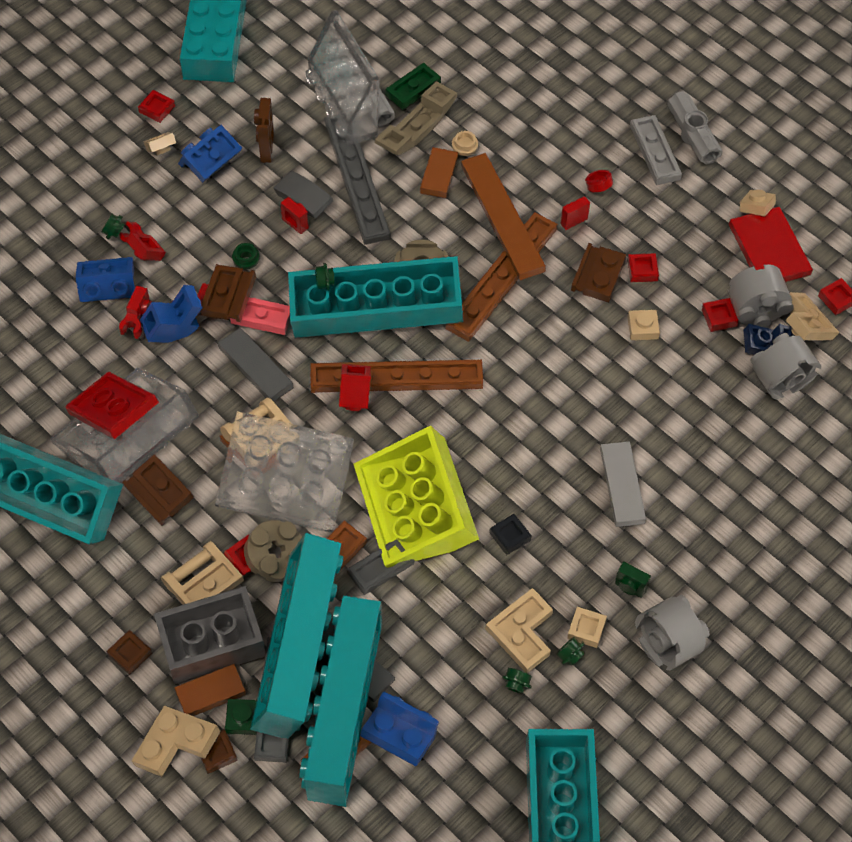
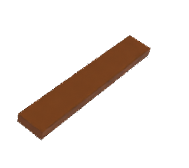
[461,153,546,280]
[445,212,558,342]
[311,359,483,393]

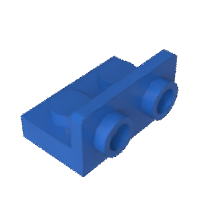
[178,125,243,183]
[76,257,135,302]
[360,692,439,766]

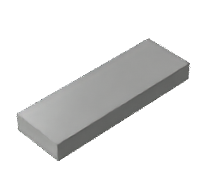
[630,115,682,185]
[600,442,646,527]

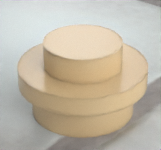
[452,131,478,156]

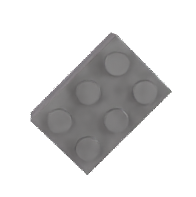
[154,586,266,685]

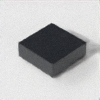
[489,514,532,556]

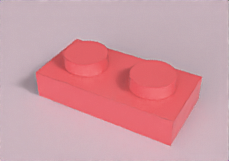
[230,297,290,335]

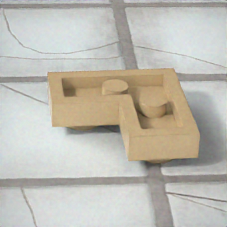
[786,292,839,340]
[485,588,553,673]
[132,706,221,777]

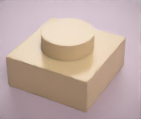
[143,132,176,155]
[740,190,776,216]
[628,310,660,340]
[567,607,607,648]

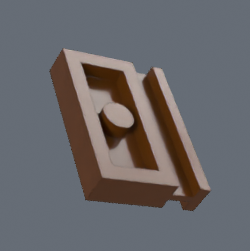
[254,98,274,163]
[571,243,626,303]
[200,264,256,322]
[122,454,194,526]

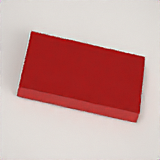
[729,207,813,282]
[65,372,159,440]

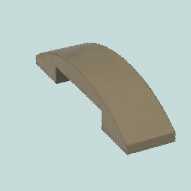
[375,81,457,155]

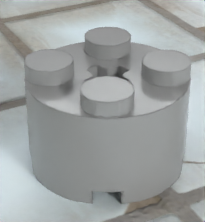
[727,264,793,328]
[750,333,821,399]
[635,595,710,671]

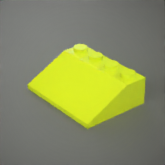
[354,425,479,568]

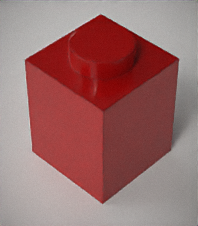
[339,364,371,411]

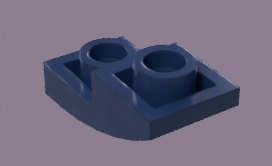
[743,324,805,355]

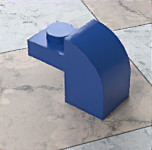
[140,285,202,343]

